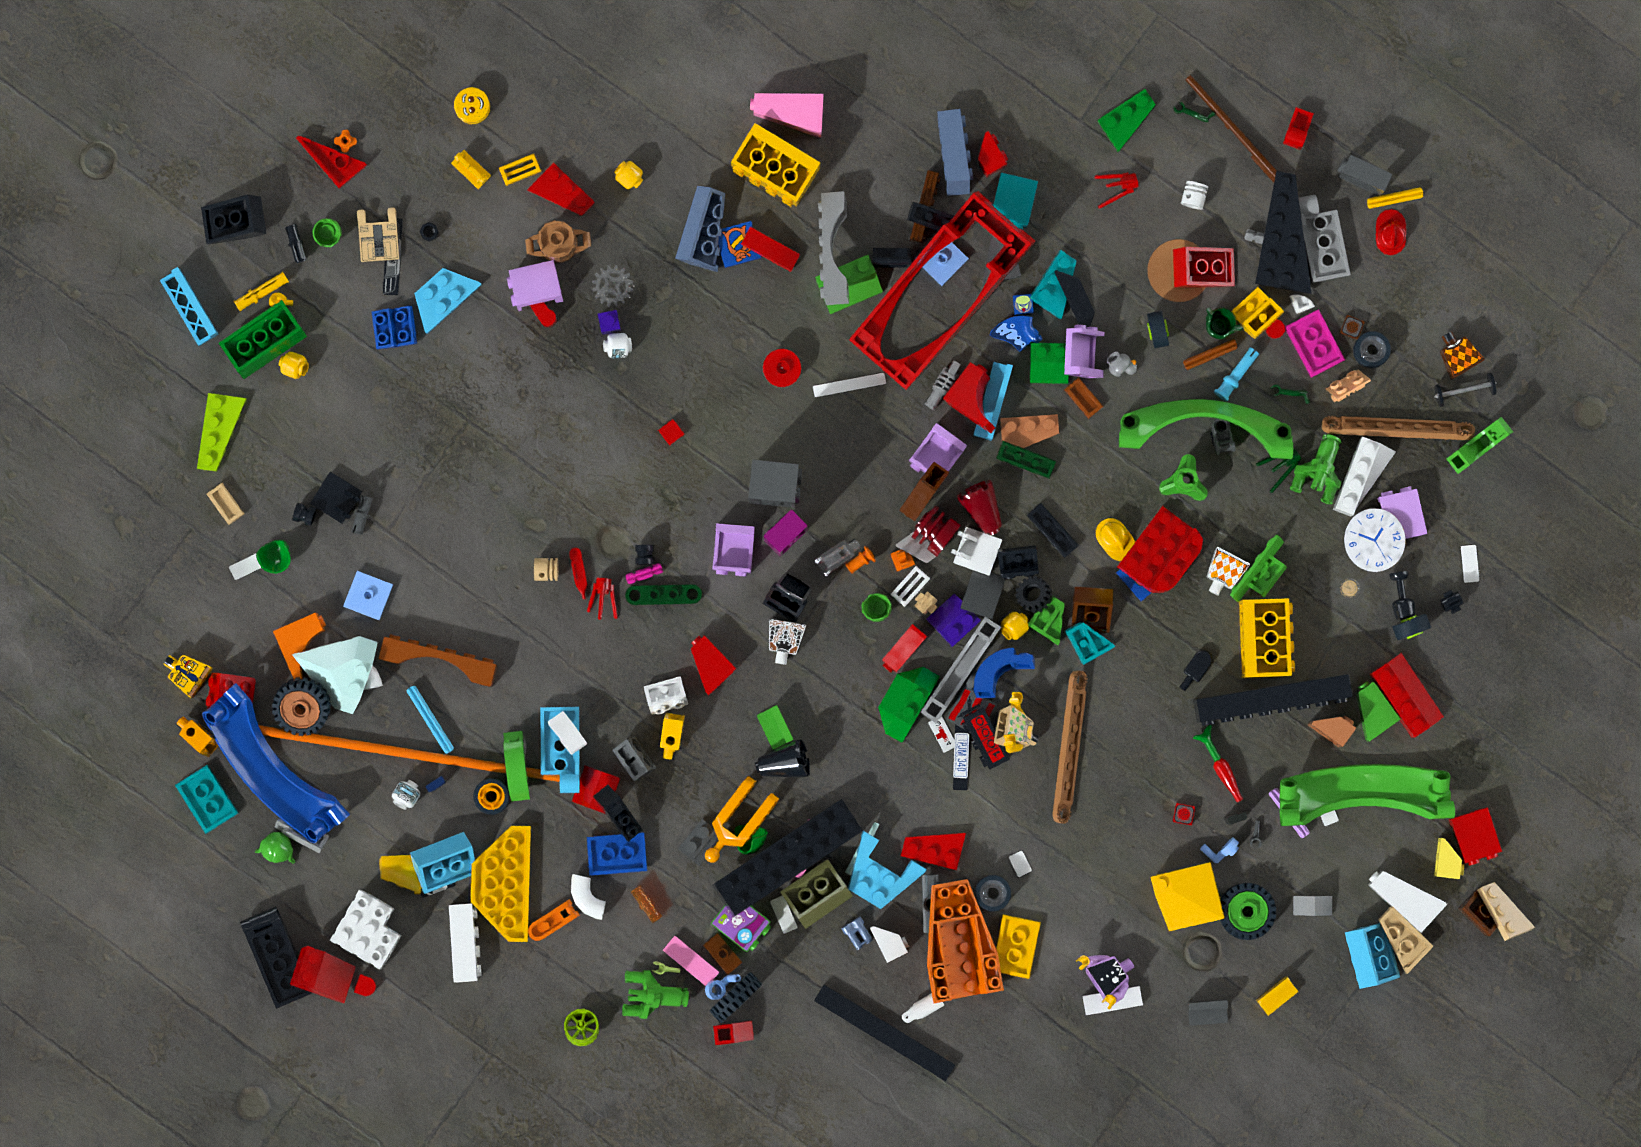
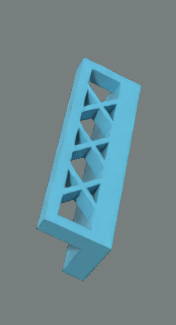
[160,267,219,346]
[973,362,1013,441]

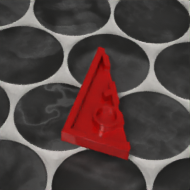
[296,136,367,189]

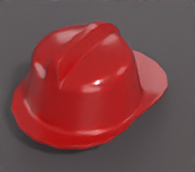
[1376,209,1406,255]

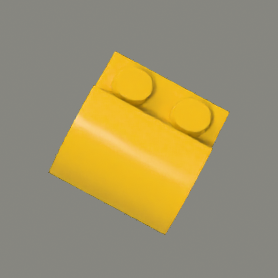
[1232,287,1284,339]

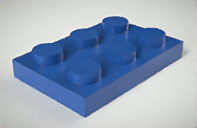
[587,833,647,876]

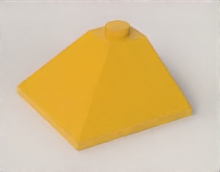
[1151,862,1225,931]

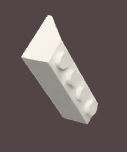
[1333,437,1396,516]

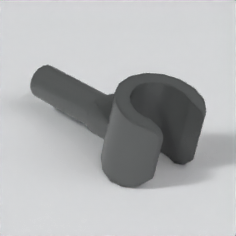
[1249,821,1262,848]

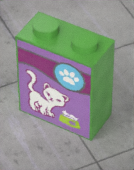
[711,906,771,952]

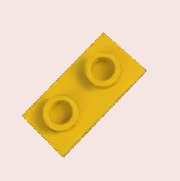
[451,150,491,190]

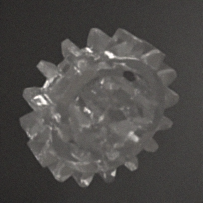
[592,265,633,307]

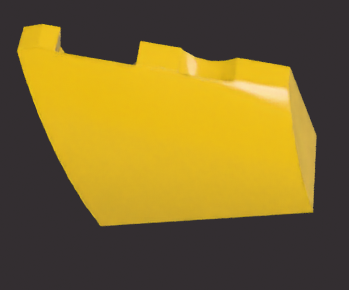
[379,855,421,894]

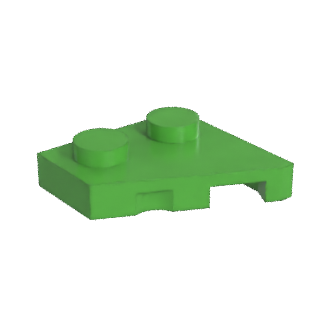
[1028,596,1064,645]

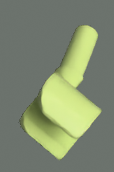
[652,961,680,975]

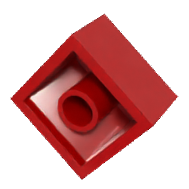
[572,765,621,814]

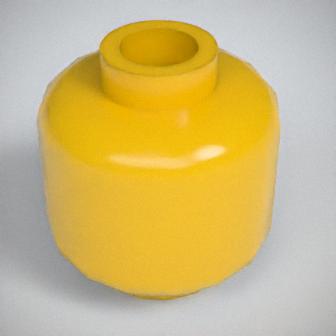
[614,161,643,189]
[279,351,309,379]
[1000,612,1029,640]

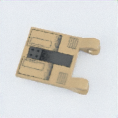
[357,208,399,262]

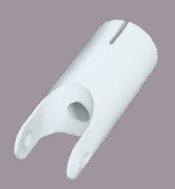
[902,993,944,1023]

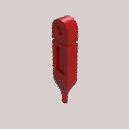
[569,548,587,600]

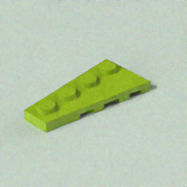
[197,393,247,472]

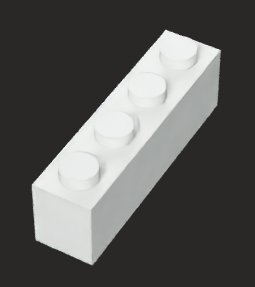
[449,903,481,982]

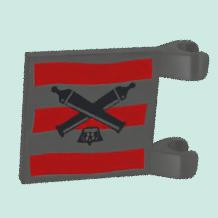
[946,674,1004,730]

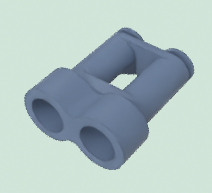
[841,916,873,950]

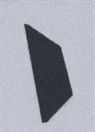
[1054,270,1095,327]

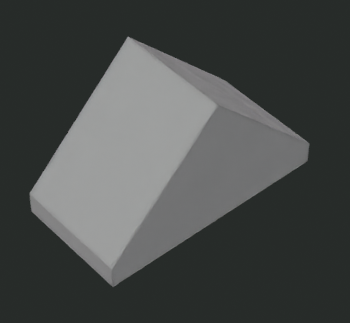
[1293,896,1332,916]

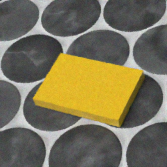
[996,914,1041,979]

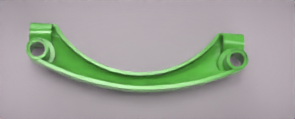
[1119,399,1293,459]
[1279,764,1455,826]

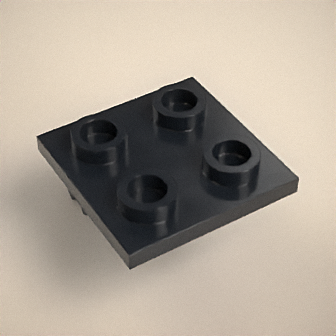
[310,471,363,524]

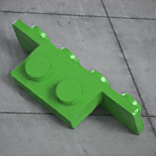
[1230,535,1287,602]

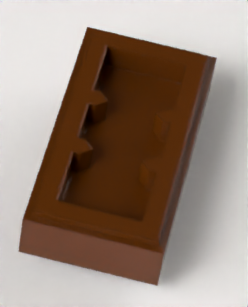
[703,933,743,975]

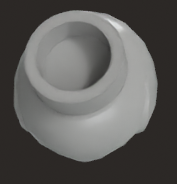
[1107,352,1137,377]

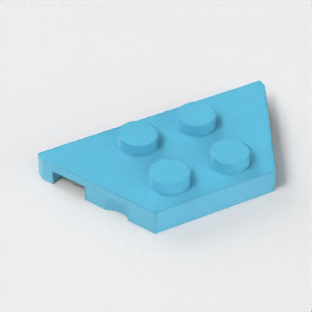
[414,268,482,334]

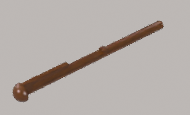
[1185,75,1276,183]

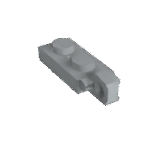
[275,818,329,853]

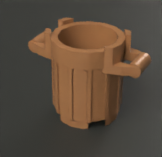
[525,220,591,263]

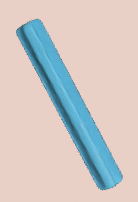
[407,686,454,754]

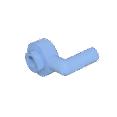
[1200,837,1239,863]
[705,974,741,1000]

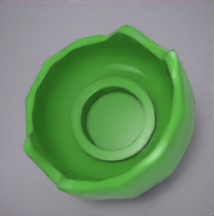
[312,218,342,247]
[861,593,892,622]

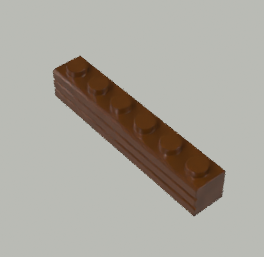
[910,170,941,243]

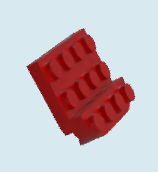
[1117,506,1203,593]

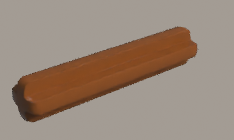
[1183,339,1238,370]

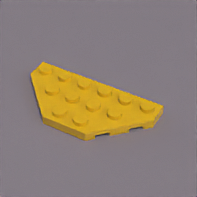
[470,826,531,942]

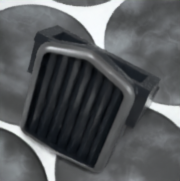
[762,573,812,623]

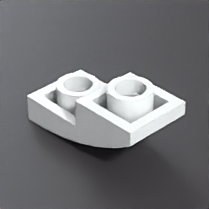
[548,711,587,755]

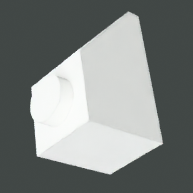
[870,926,909,963]

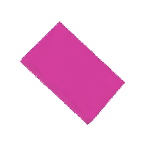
[1285,309,1345,378]

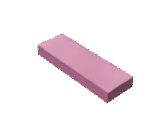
[663,936,719,986]

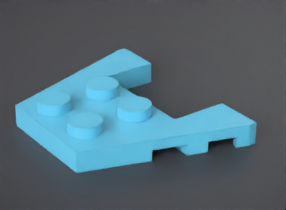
[848,830,927,909]

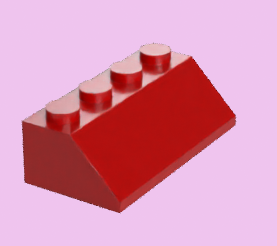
[1369,653,1444,738]

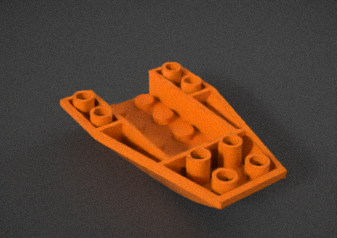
[927,879,1004,1004]

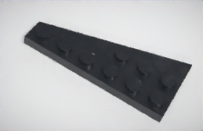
[1255,170,1312,294]

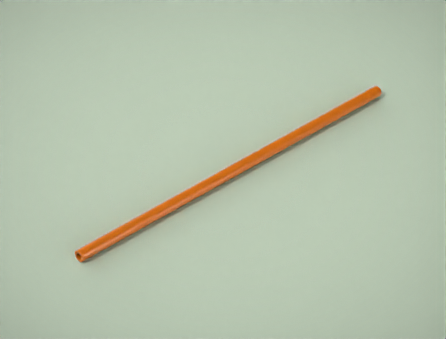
[259,725,560,782]

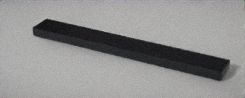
[814,985,955,1081]

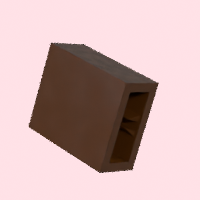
[899,462,950,521]

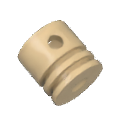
[534,558,558,581]

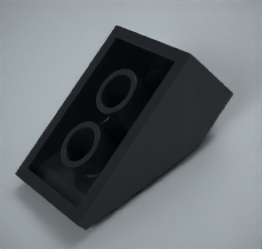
[201,194,267,245]

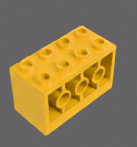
[731,123,821,207]
[1239,598,1295,678]

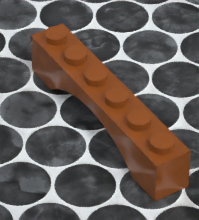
[378,634,497,687]

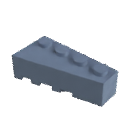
[937,109,973,196]

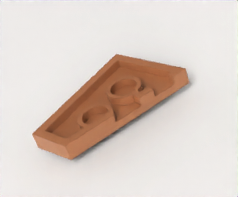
[1000,414,1059,448]

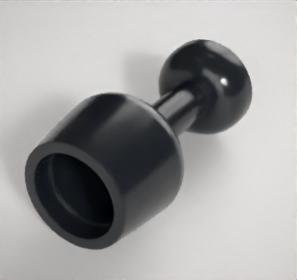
[1389,571,1415,620]

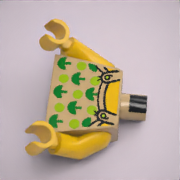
[994,692,1038,753]

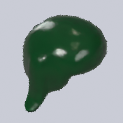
[1205,307,1243,339]

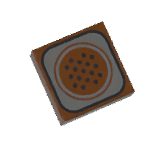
[1340,315,1365,340]

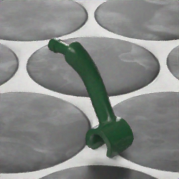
[1173,102,1215,122]
[1270,385,1310,404]

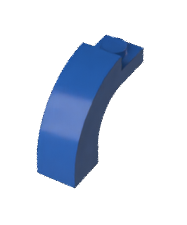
[974,648,1035,698]

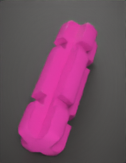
[626,563,663,584]

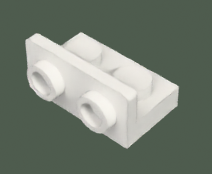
[644,676,688,715]

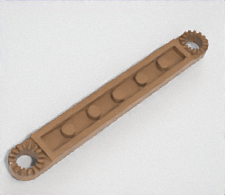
[1322,416,1475,440]
[1053,670,1088,824]

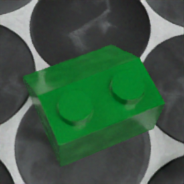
[1030,343,1069,384]

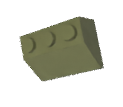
[780,859,853,929]

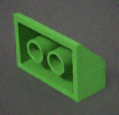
[815,255,883,315]

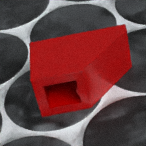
[977,131,1008,177]
[713,1020,754,1045]

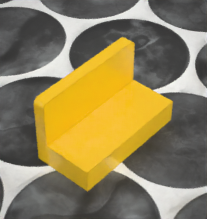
[1256,976,1298,1016]

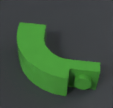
[1447,417,1513,474]
[503,731,530,802]

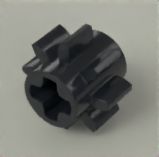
[1440,590,1464,614]

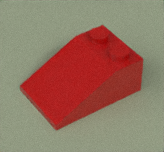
[1173,247,1235,288]
[290,946,356,1003]

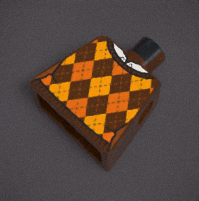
[1440,331,1485,380]

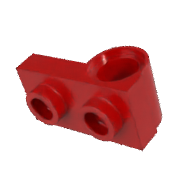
[1283,107,1314,150]

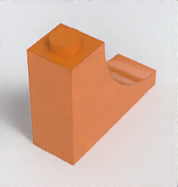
[273,613,326,680]

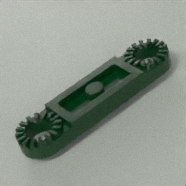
[625,585,702,605]

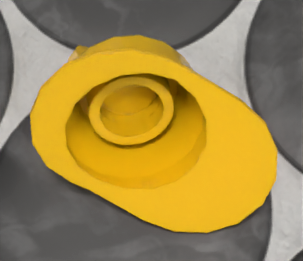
[1096,518,1135,561]

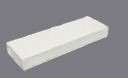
[1082,986,1143,1015]

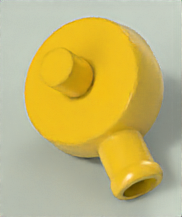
[269,293,293,307]

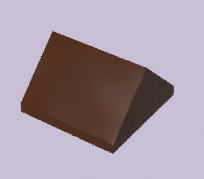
[1458,887,1497,936]

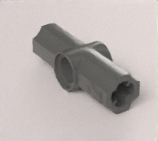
[922,874,939,933]

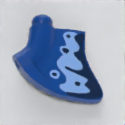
[990,316,1042,352]

